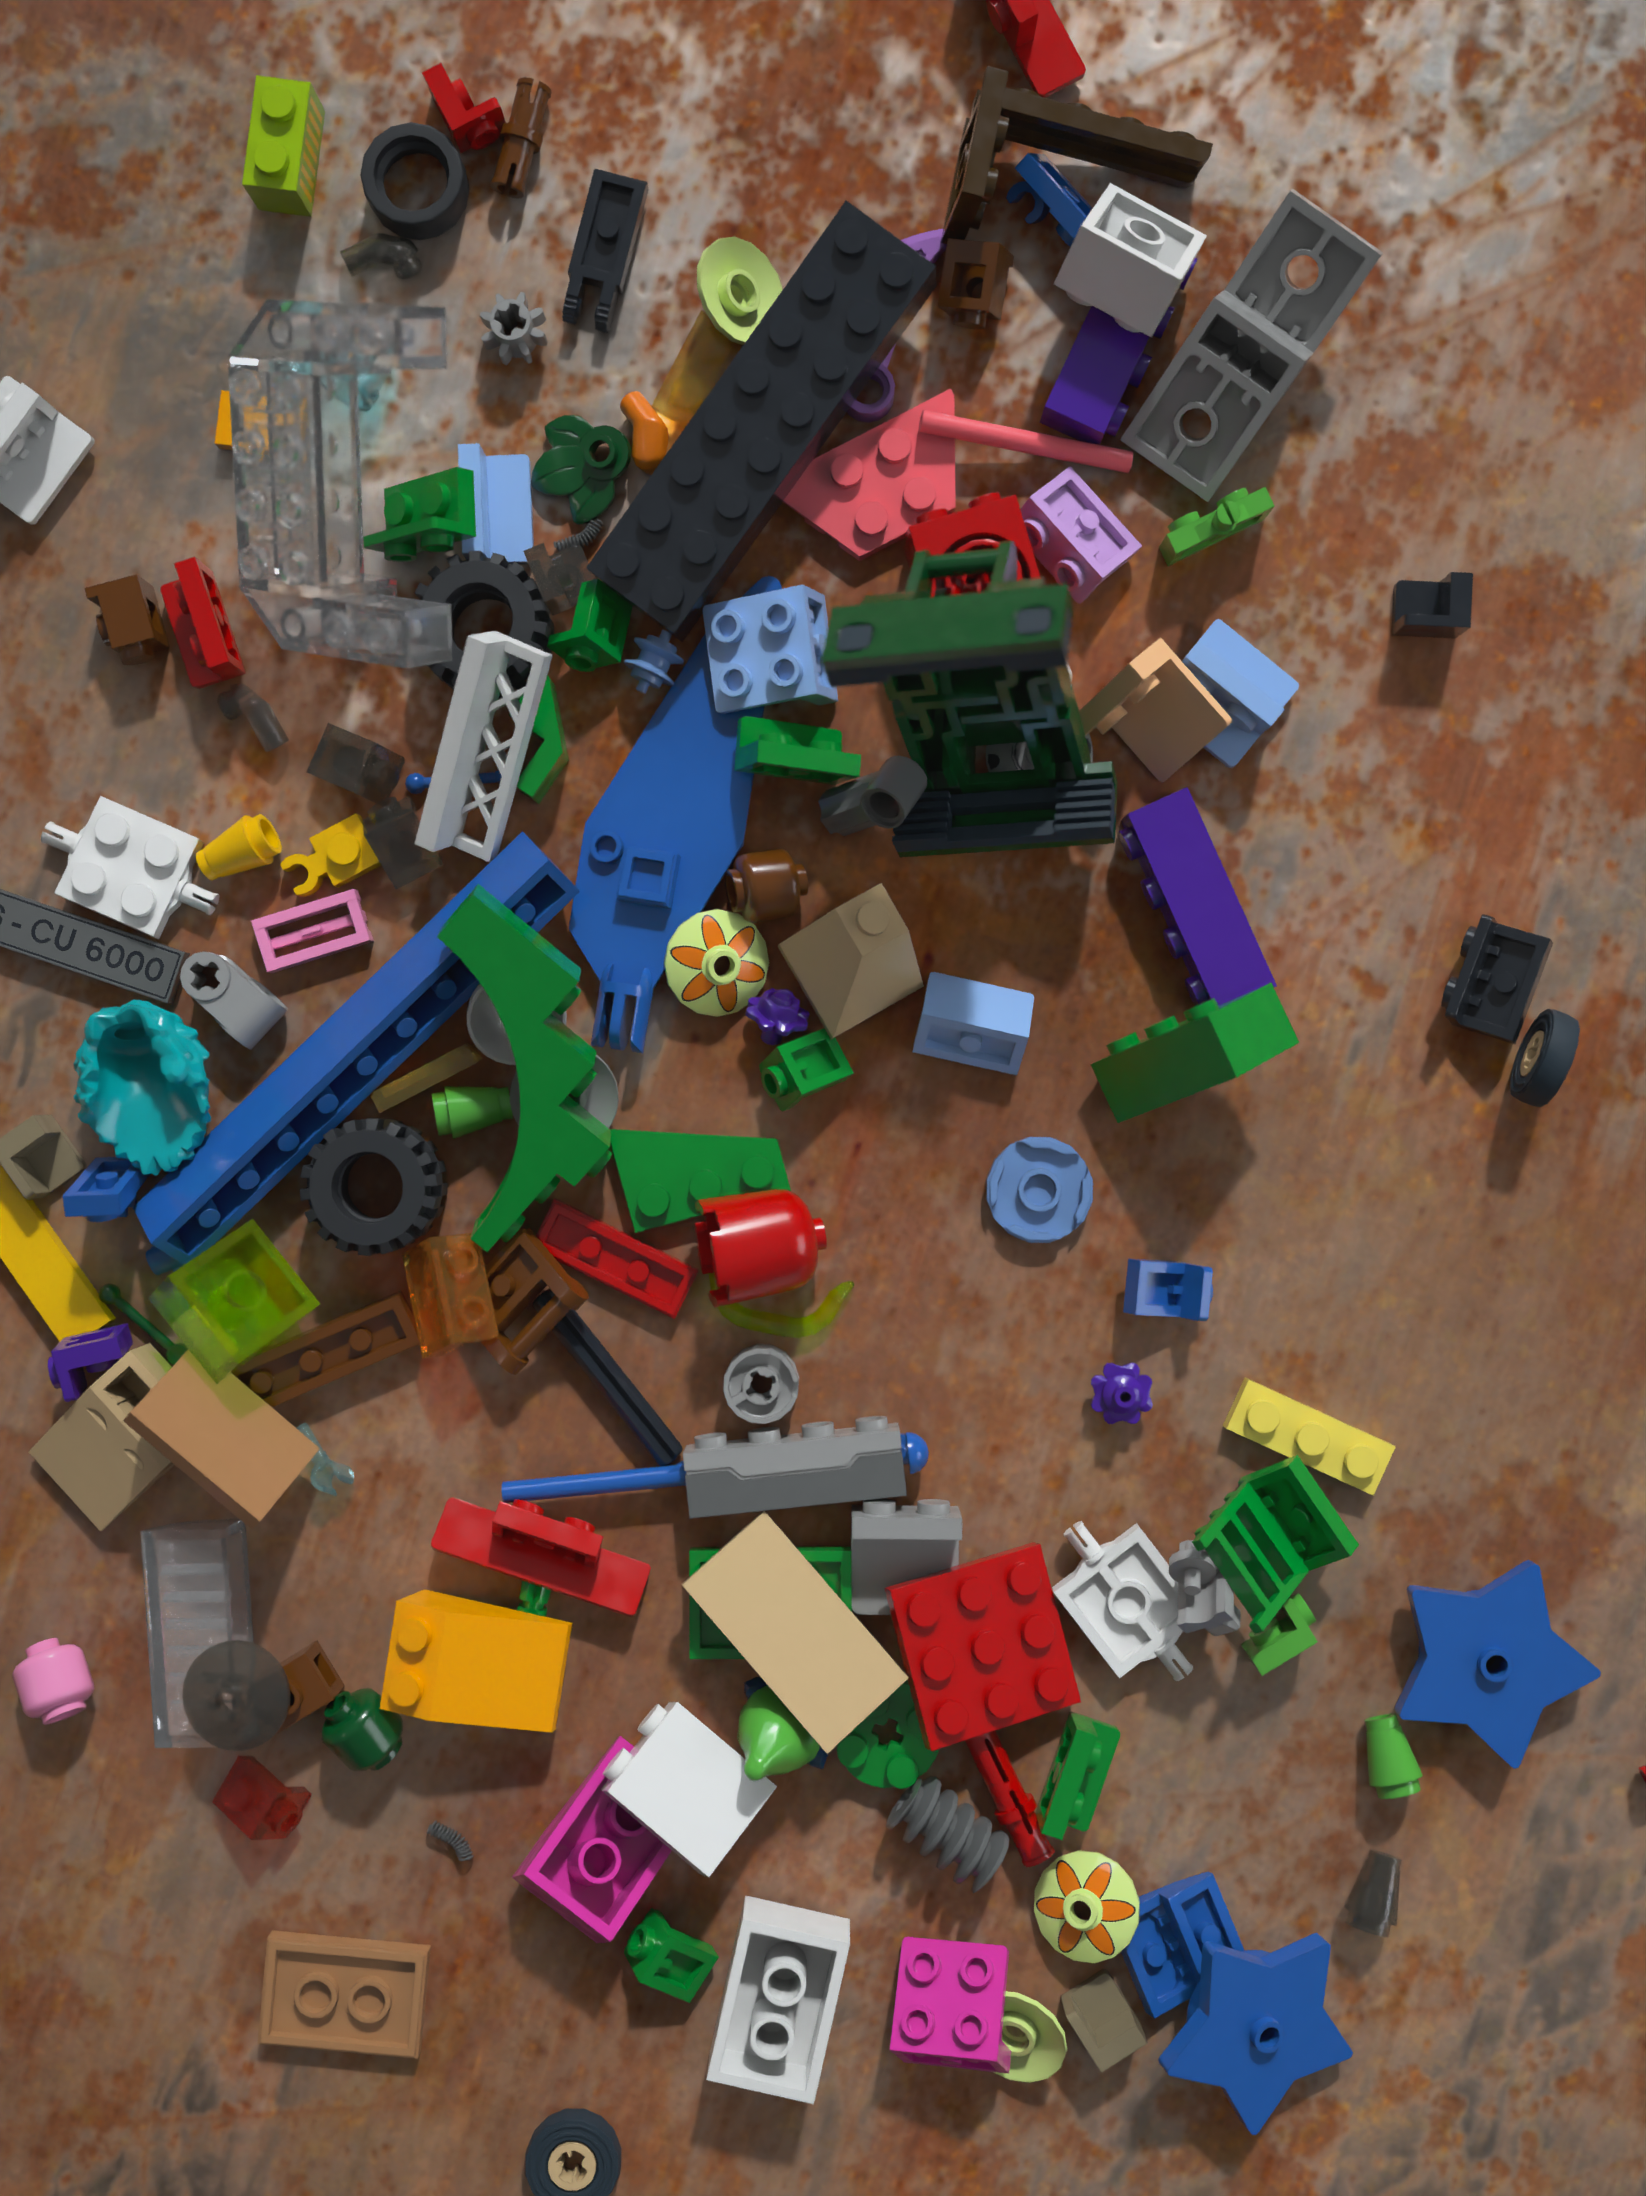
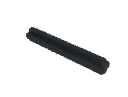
[533,1288,683,1466]

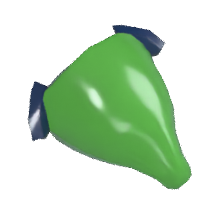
[737,1677,828,1781]

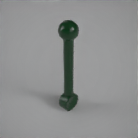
[99,1283,189,1365]

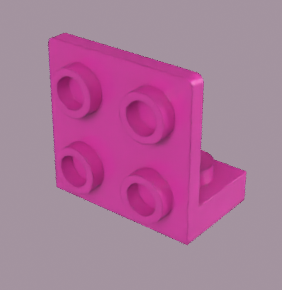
[890,1937,1011,2074]

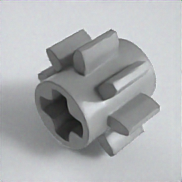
[480,292,548,365]

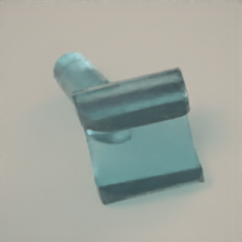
[297,1423,354,1496]

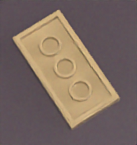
[681,1511,909,1754]

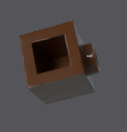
[249,1640,345,1734]

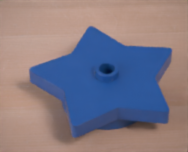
[1394,1560,1601,1769]
[1158,1933,1353,2135]

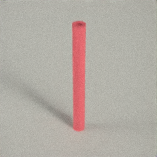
[919,410,1133,473]

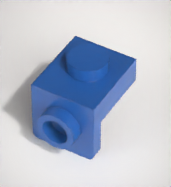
[1123,1258,1213,1321]

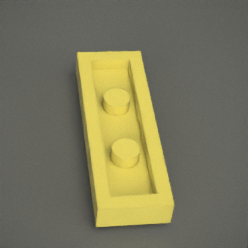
[1223,1377,1396,1496]

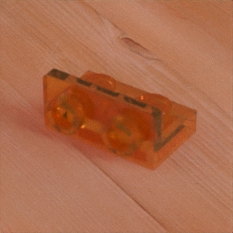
[402,1233,498,1359]

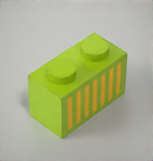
[242,75,325,217]

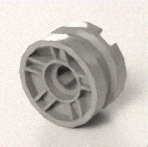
[723,1344,799,1424]

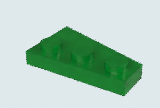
[610,1129,791,1233]

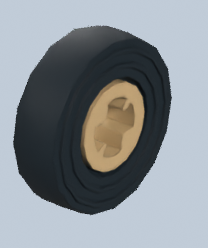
[1510,1009,1580,1107]
[525,2108,621,2196]

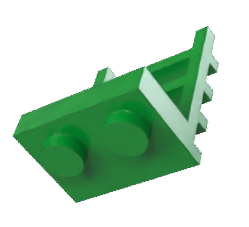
[1192,1455,1359,1634]

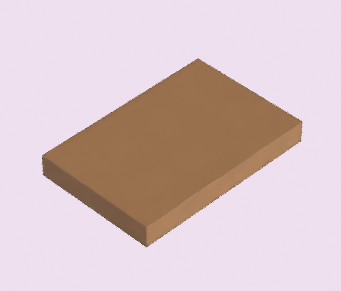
[123,1343,320,1529]
[257,1930,431,2059]

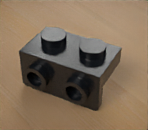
[1441,914,1553,1044]

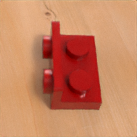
[160,557,246,689]

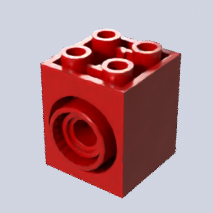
[905,492,1041,597]

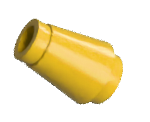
[196,814,282,881]

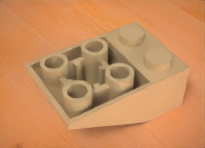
[29,1343,175,1531]

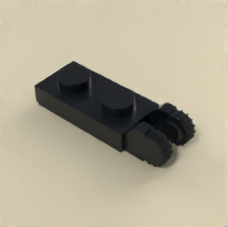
[562,169,649,333]

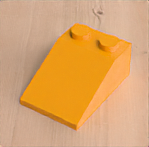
[379,1589,572,1733]

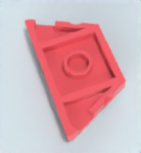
[783,388,956,561]

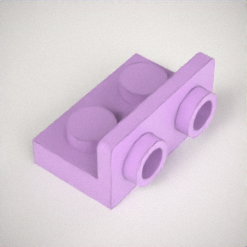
[1020,466,1142,603]

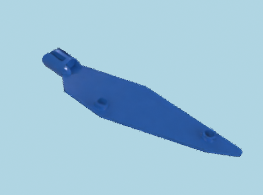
[569,576,782,1053]

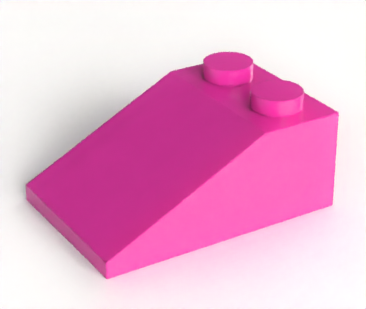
[512,1736,672,1943]

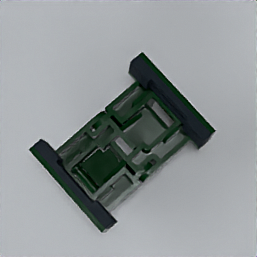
[821,541,1117,858]

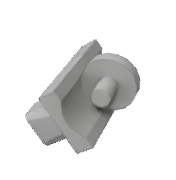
[1169,1540,1241,1637]

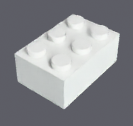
[706,1895,850,2104]

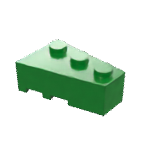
[1090,982,1299,1123]

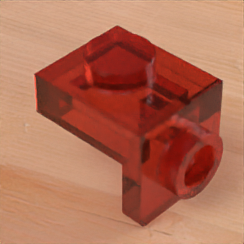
[212,1755,312,1840]

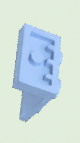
[703,584,839,714]

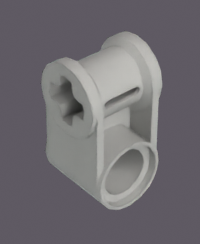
[180,952,288,1050]

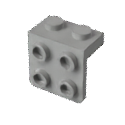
[851,1498,962,1615]

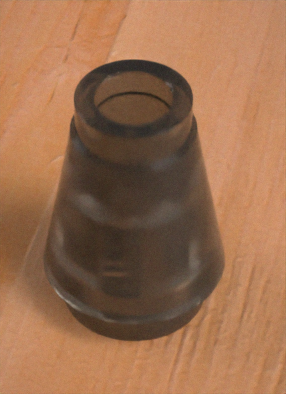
[1344,1849,1402,1938]

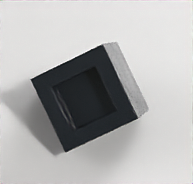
[1391,572,1473,639]

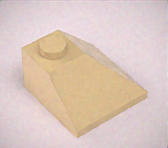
[778,883,924,1039]

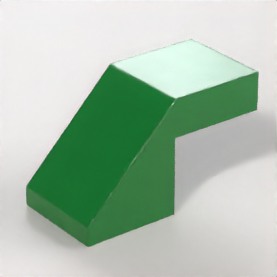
[509,675,569,804]

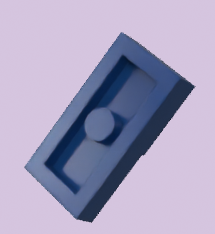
[1006,153,1093,247]
[62,1157,150,1222]

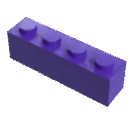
[1040,258,1198,445]
[1118,787,1277,1006]

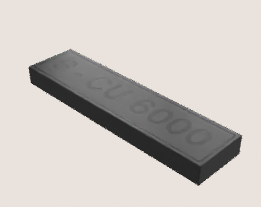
[0,889,190,1004]

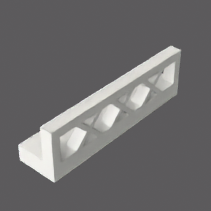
[415,631,552,862]

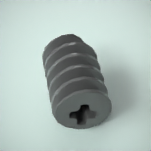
[886,1776,1009,1894]

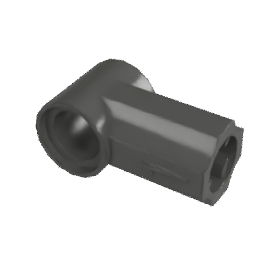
[818,756,927,836]

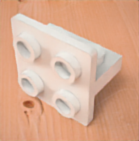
[0,376,95,525]

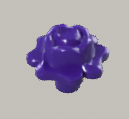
[745,988,810,1045]
[1091,1362,1153,1424]

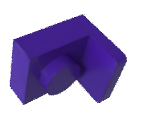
[48,1323,133,1402]

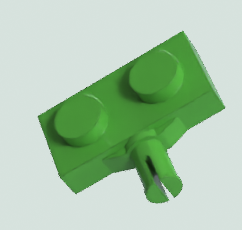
[1159,487,1275,566]

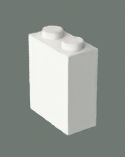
[601,1702,777,1877]

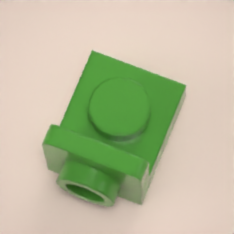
[1241,1593,1318,1676]

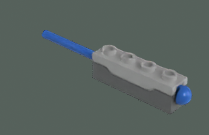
[502,1416,929,1519]

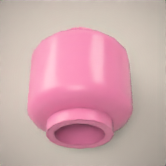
[12,1638,94,1725]

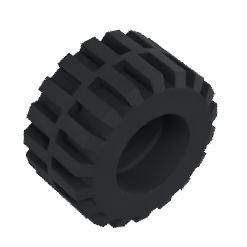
[409,551,555,699]
[300,1118,448,1256]

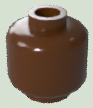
[725,848,808,923]

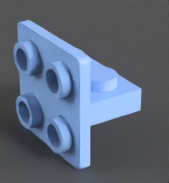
[1182,619,1299,768]

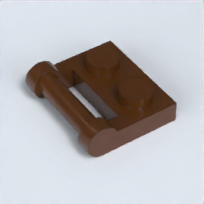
[451,1228,589,1375]

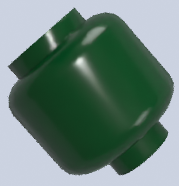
[322,1688,403,1771]

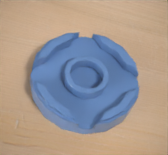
[986,1137,1093,1243]

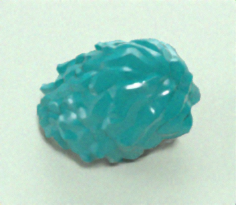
[73,999,211,1176]

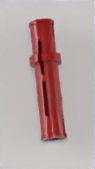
[965,1731,1055,1867]

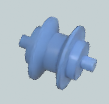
[624,630,684,694]

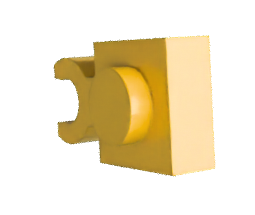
[280,813,385,897]

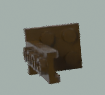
[940,66,1213,244]

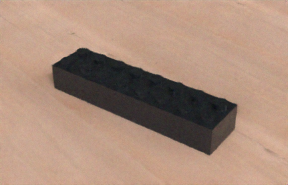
[586,200,937,642]

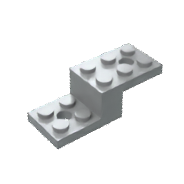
[1120,189,1383,502]

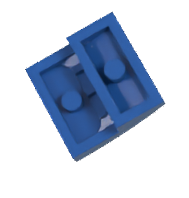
[1121,1871,1245,2019]

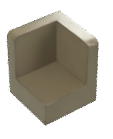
[0,1115,87,1200]
[1061,1969,1147,2073]

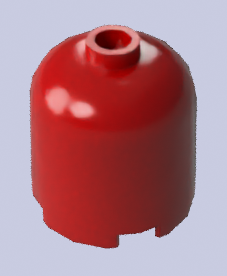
[695,1189,827,1307]

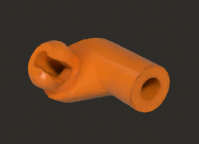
[620,391,669,475]

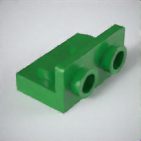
[363,467,476,562]
[734,716,861,785]
[1035,1711,1120,1840]

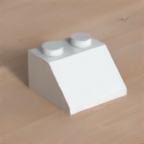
[1054,183,1207,337]

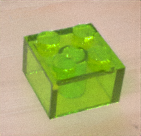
[148,1219,320,1384]

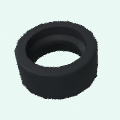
[360,122,470,240]

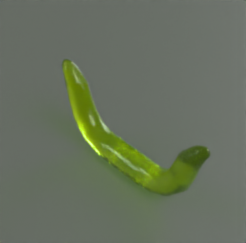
[709,1273,854,1338]

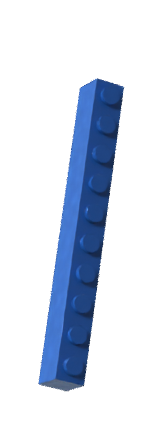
[133,831,580,1268]

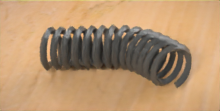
[554,519,604,556]
[427,1820,474,1861]

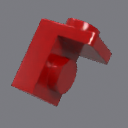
[422,63,506,153]

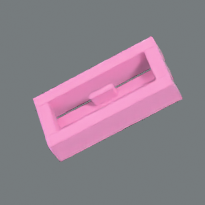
[251,889,374,973]

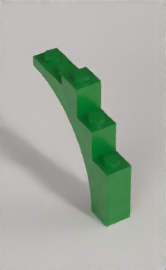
[437,884,612,1252]

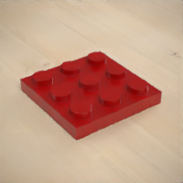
[884,1542,1081,1751]

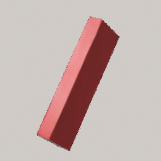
[536,1198,699,1319]

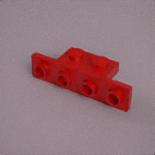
[985,0,1086,98]
[431,1497,651,1617]

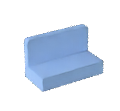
[458,443,535,564]
[912,972,1034,1075]

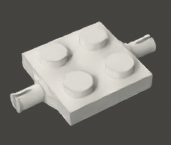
[41,796,220,939]
[1052,1521,1193,1681]

